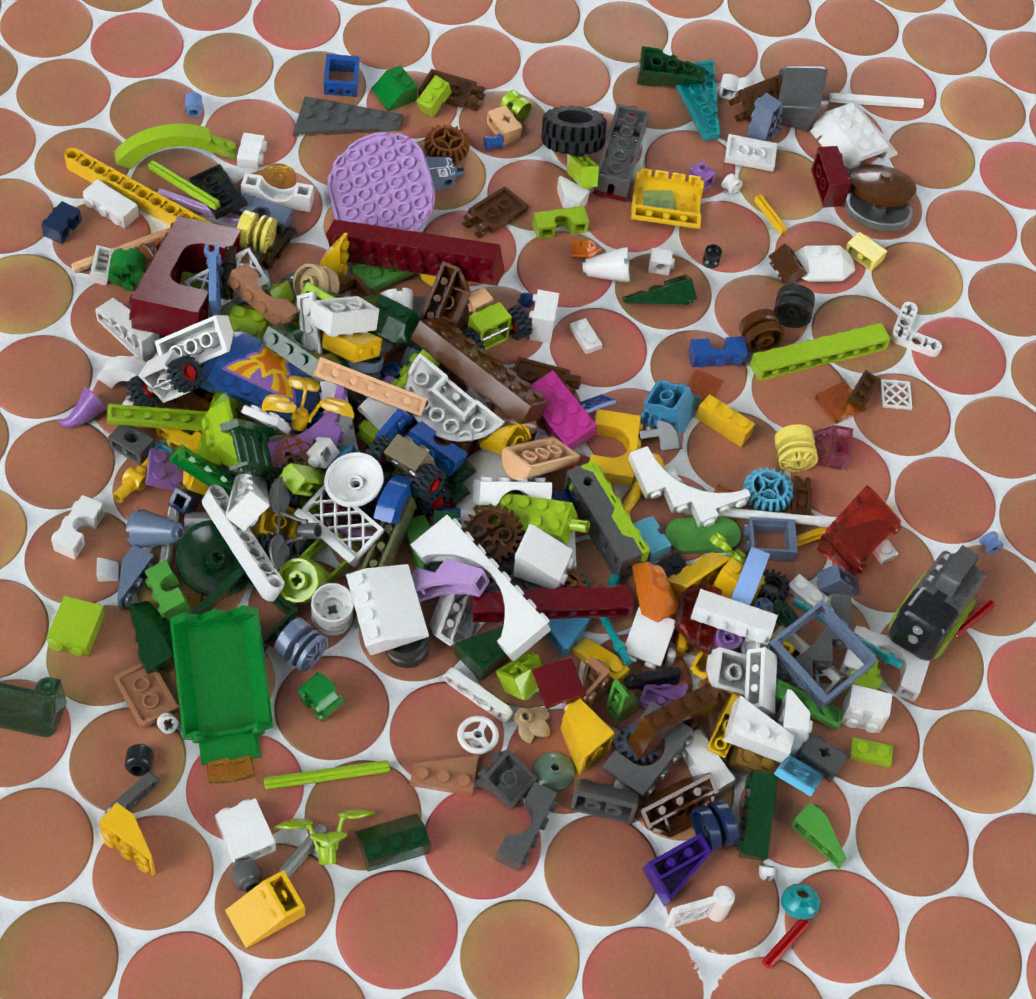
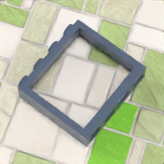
[766,600,878,710]

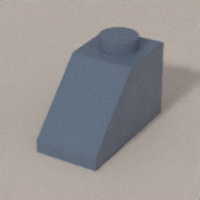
[817,564,860,596]

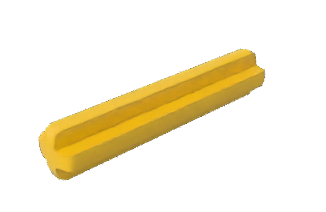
[754,194,788,235]

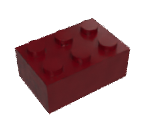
[811,146,851,208]

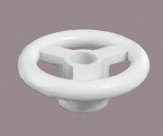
[457,716,499,754]

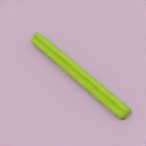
[147,160,221,210]
[264,760,390,790]

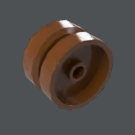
[739,309,784,353]

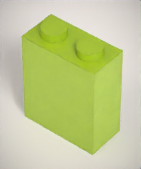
[46,596,105,657]

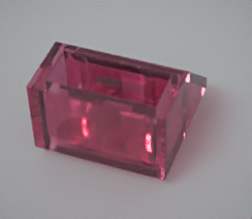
[813,425,853,471]

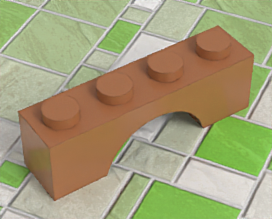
[226,263,300,325]

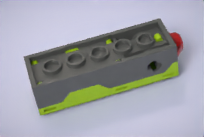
[563,461,650,579]

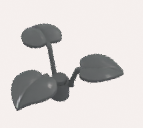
[269,477,322,569]

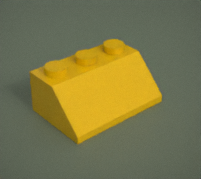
[668,552,730,608]

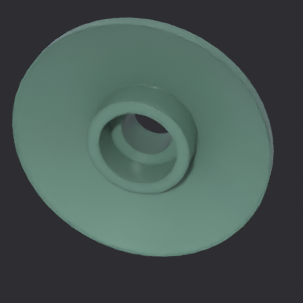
[533,752,575,791]

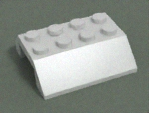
[810,103,898,173]

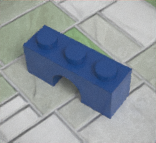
[688,336,748,368]
[407,421,468,477]

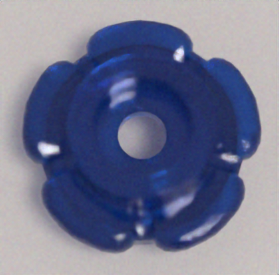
[518,293,535,308]

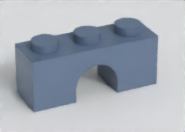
[235,193,293,235]

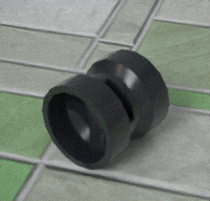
[702,244,722,269]

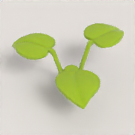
[274,809,375,865]

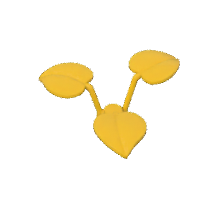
[262,375,354,431]

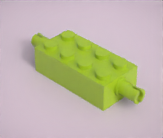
[477,493,590,546]

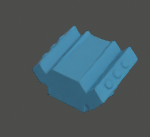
[640,381,701,435]

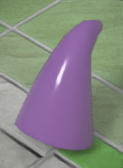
[58,387,107,428]

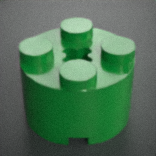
[108,248,147,291]
[297,671,345,722]

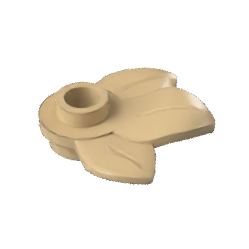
[514,707,550,744]

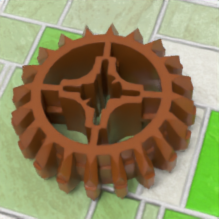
[424,124,470,164]

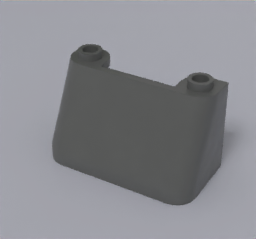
[777,66,828,132]

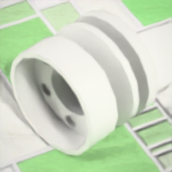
[311,583,354,636]

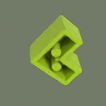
[496,652,543,700]

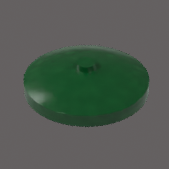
[176,520,249,598]

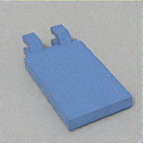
[204,244,222,316]

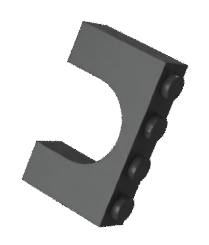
[602,701,694,800]

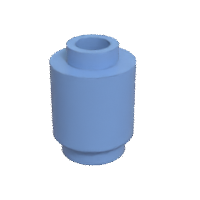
[185,92,202,118]

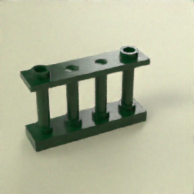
[220,418,283,480]

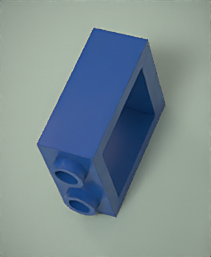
[324,54,360,97]

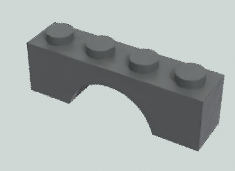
[496,782,558,872]

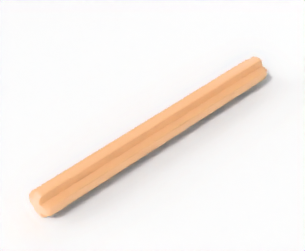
[71,228,170,273]

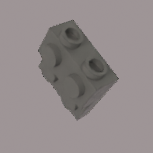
[477,749,537,809]

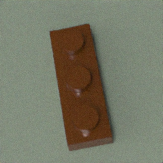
[846,370,881,411]

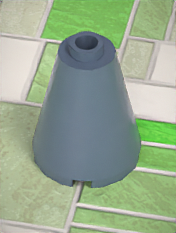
[126,509,184,549]

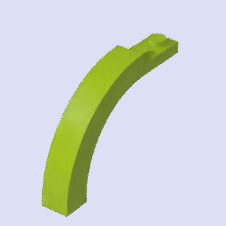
[114,123,238,169]

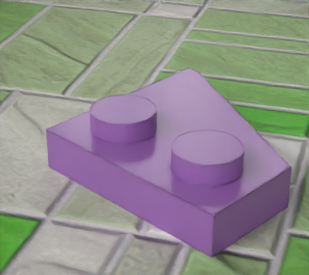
[639,684,689,708]

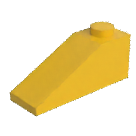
[571,637,630,690]

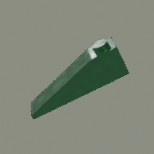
[637,46,705,86]

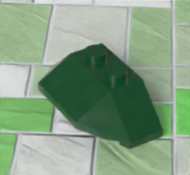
[363,294,422,345]

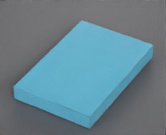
[774,755,824,797]

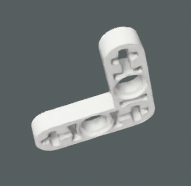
[891,302,942,357]

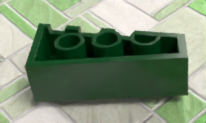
[736,770,778,862]

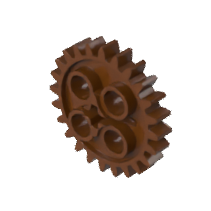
[461,504,524,565]

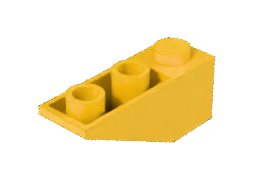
[320,233,349,281]
[706,694,739,758]

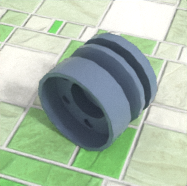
[274,617,328,672]

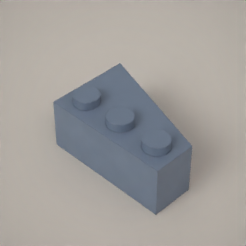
[747,93,782,141]

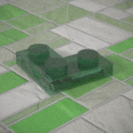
[444,458,477,505]

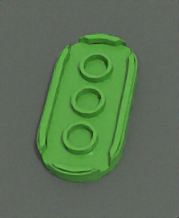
[665,516,741,554]

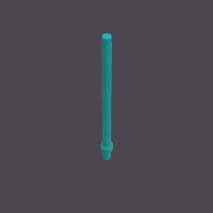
[792,598,903,669]

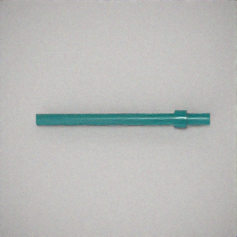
[582,573,632,665]

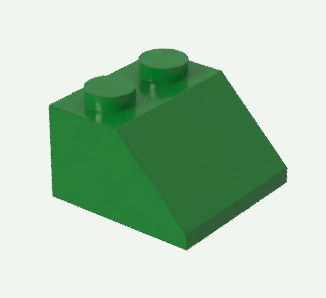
[372,65,418,112]

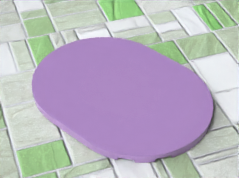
[327,132,435,232]

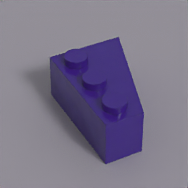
[642,833,712,906]

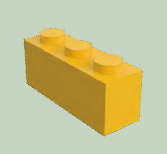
[696,394,755,447]

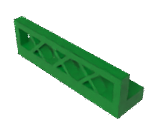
[169,445,235,497]

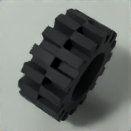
[757,569,790,607]

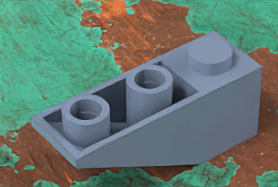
[117,545,156,610]

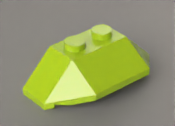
[202,393,238,467]

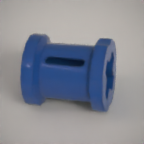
[483,133,504,151]

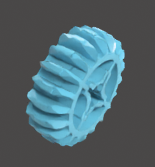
[743,467,794,513]

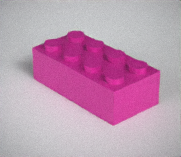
[530,371,598,450]

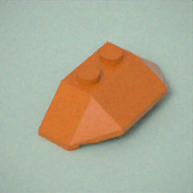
[632,562,678,623]

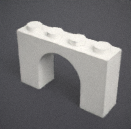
[839,625,930,702]

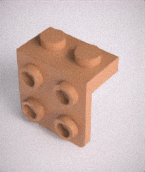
[581,656,610,709]

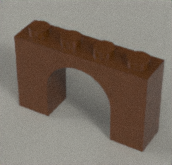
[627,685,717,759]

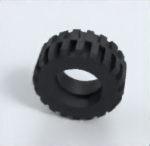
[541,106,607,155]

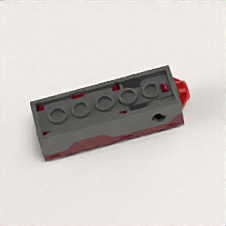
[593,104,650,202]

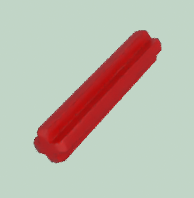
[954,598,995,637]
[762,919,810,969]

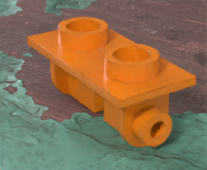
[570,240,602,259]

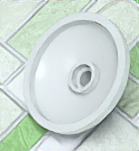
[324,452,384,507]

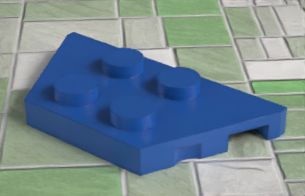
[374,408,416,440]

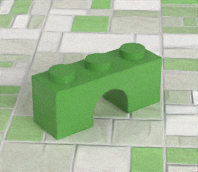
[145,559,192,621]

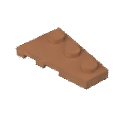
[410,755,479,796]

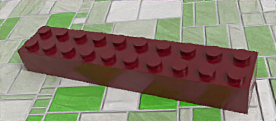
[326,219,505,286]

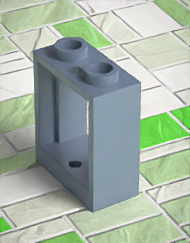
[743,517,798,562]

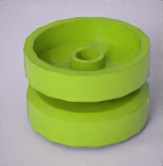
[279,558,328,604]

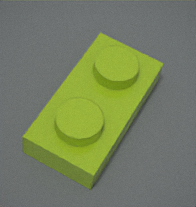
[849,737,893,767]

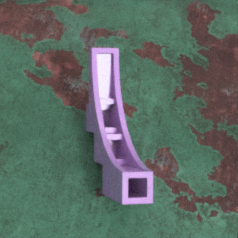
[412,558,490,603]

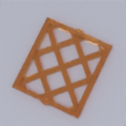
[272,433,313,469]

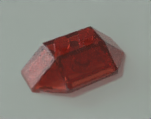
[674,582,722,655]

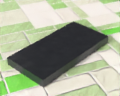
[189,164,248,220]

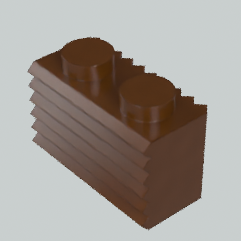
[768,243,807,284]

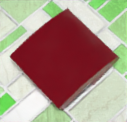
[532,658,587,709]

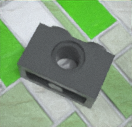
[108,425,155,465]

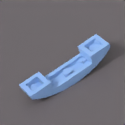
[731,547,770,605]

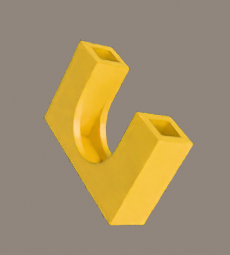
[589,409,643,487]

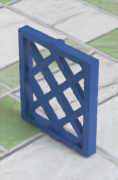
[579,394,616,413]

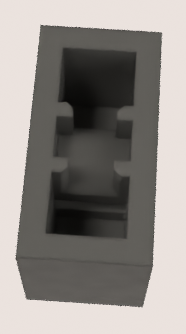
[797,734,848,783]

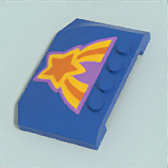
[200,331,322,434]

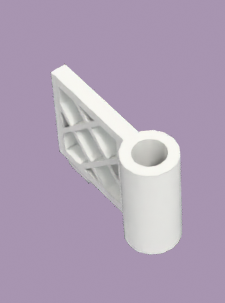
[665,886,735,929]

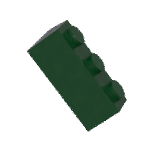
[355,813,431,872]

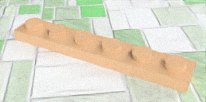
[313,357,427,417]

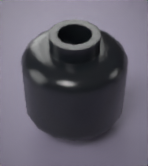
[124,744,154,776]

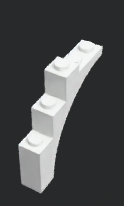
[628,446,751,527]

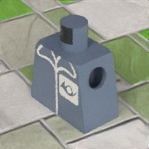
[426,157,464,192]

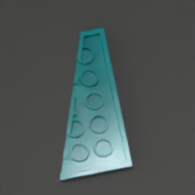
[675,59,720,142]

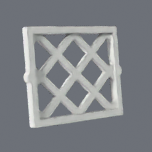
[880,379,912,410]

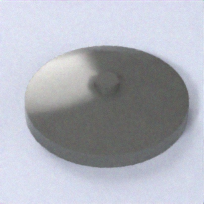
[845,191,913,231]

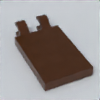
[418,69,486,111]
[728,74,782,122]
[462,186,529,239]
[512,356,581,397]

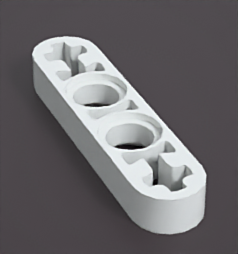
[443,668,513,722]

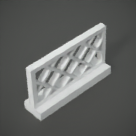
[184,248,271,318]
[294,485,385,568]

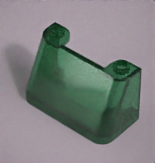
[0,677,67,737]

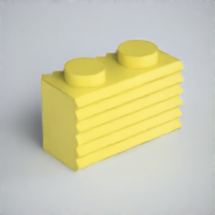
[845,232,887,271]

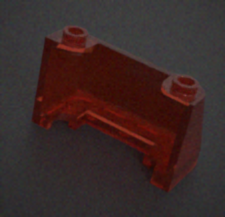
[817,485,902,576]

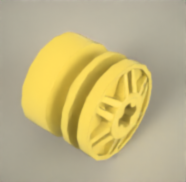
[237,210,277,254]
[774,424,818,472]

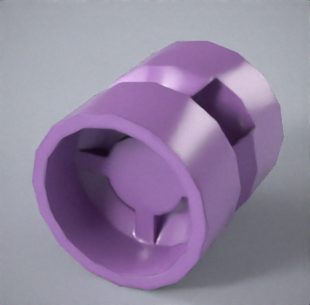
[711,629,742,652]

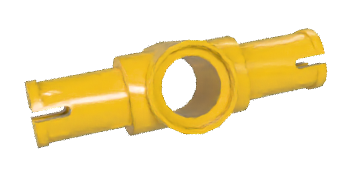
[113,458,148,503]

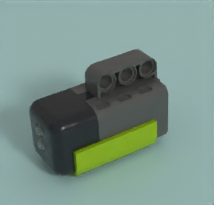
[888,545,986,661]

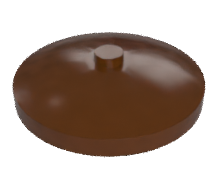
[850,164,916,207]

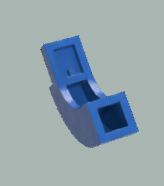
[373,474,415,524]

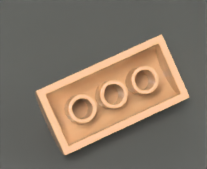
[501,436,580,480]

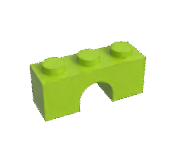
[532,206,589,240]

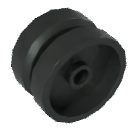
[773,284,815,328]
[386,637,430,668]

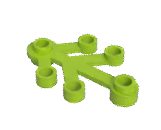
[709,532,766,585]

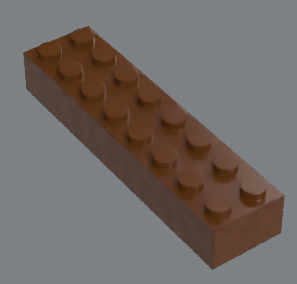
[411,317,550,424]

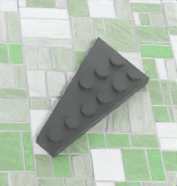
[293,96,403,137]

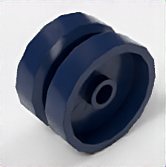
[691,799,739,853]

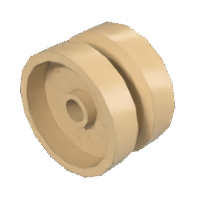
[292,264,339,299]

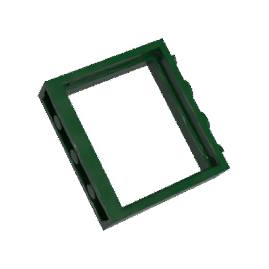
[190,566,298,652]

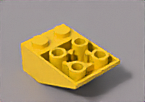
[99,802,156,876]
[225,870,305,948]

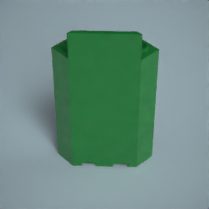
[170,605,273,766]

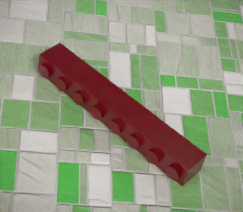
[471,584,634,623]

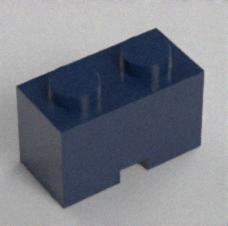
[41,201,82,244]

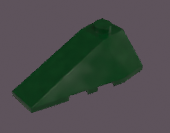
[622,274,697,305]
[129,601,175,674]

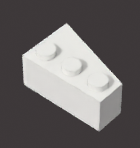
[723,696,794,763]

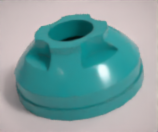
[781,884,821,920]

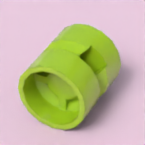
[501,90,532,121]

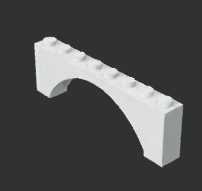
[411,515,551,662]

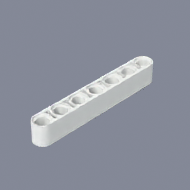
[202,485,284,601]

